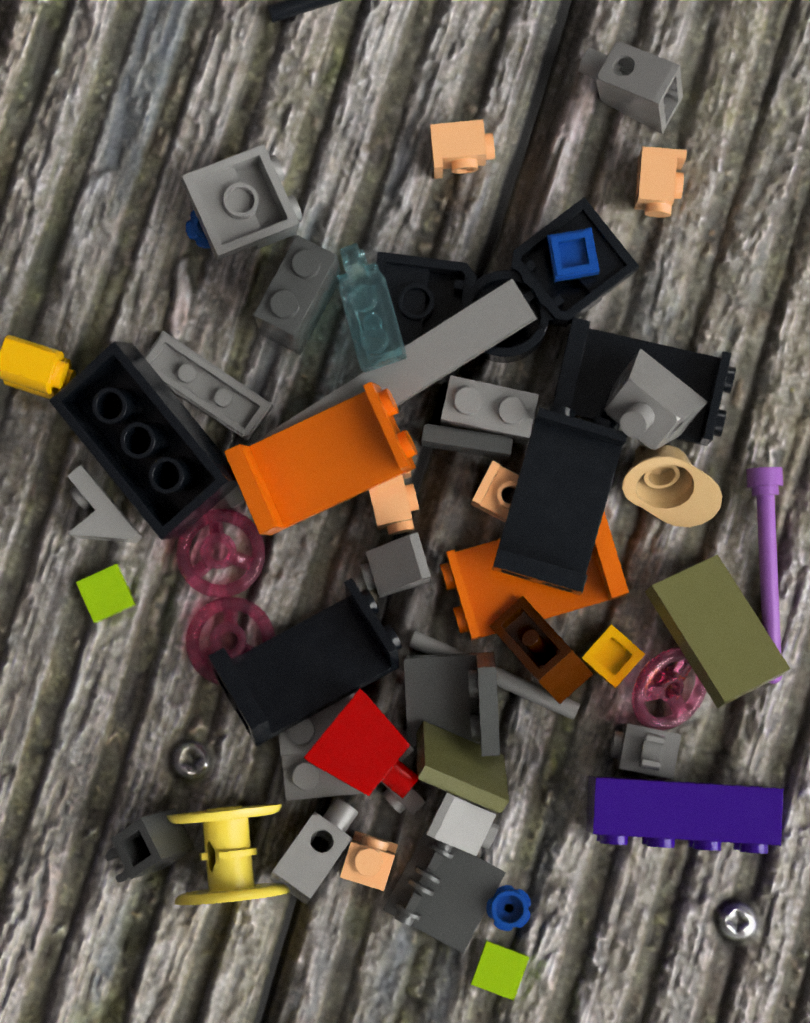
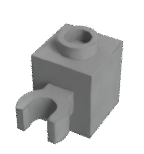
[609,723,681,779]

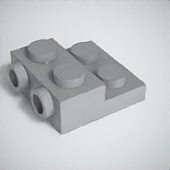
[181,144,302,261]
[279,693,377,801]

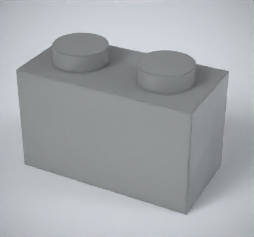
[440,375,539,445]

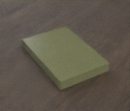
[645,554,790,708]

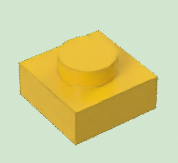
[580,624,645,688]

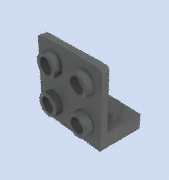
[404,652,500,756]

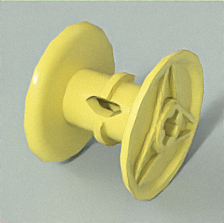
[167,804,290,905]

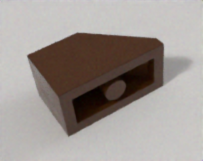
[490,596,593,704]

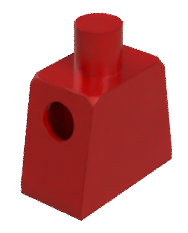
[304,689,419,799]

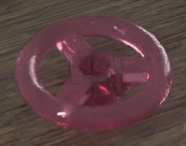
[176,509,265,598]
[186,597,275,685]
[632,647,707,730]

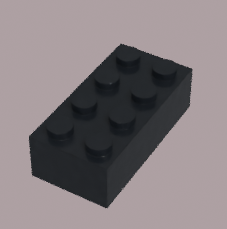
[49,341,238,540]

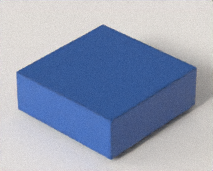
[546,228,600,282]

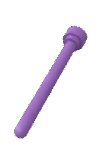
[746,467,783,684]

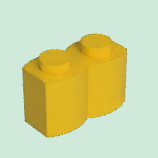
[0,335,76,399]

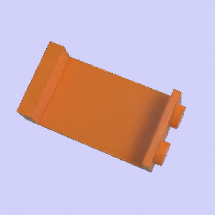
[224,382,417,536]
[440,511,629,641]

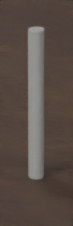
[408,630,580,720]

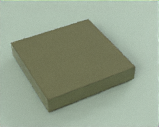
[416,721,509,814]

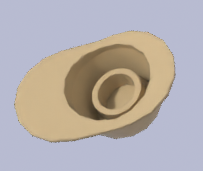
[622,444,722,527]

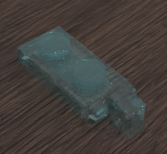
[338,243,407,373]

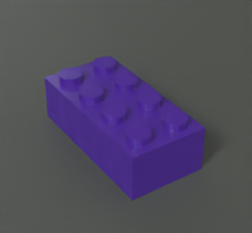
[586,776,784,854]

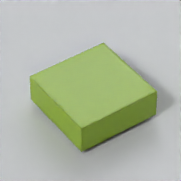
[76,564,137,624]
[471,940,529,1001]

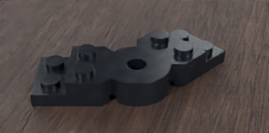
[366,197,640,363]

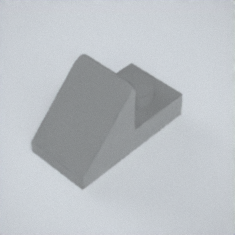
[67,464,143,543]

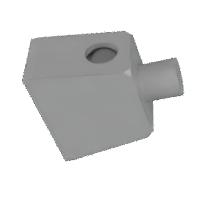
[579,42,683,134]
[604,349,708,450]
[269,797,358,905]

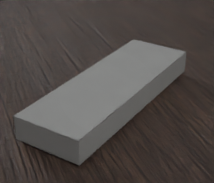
[144,331,273,443]

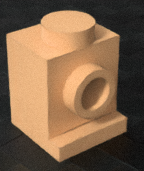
[430,119,495,179]
[634,146,687,218]
[471,461,519,522]
[369,471,419,535]
[340,831,398,891]

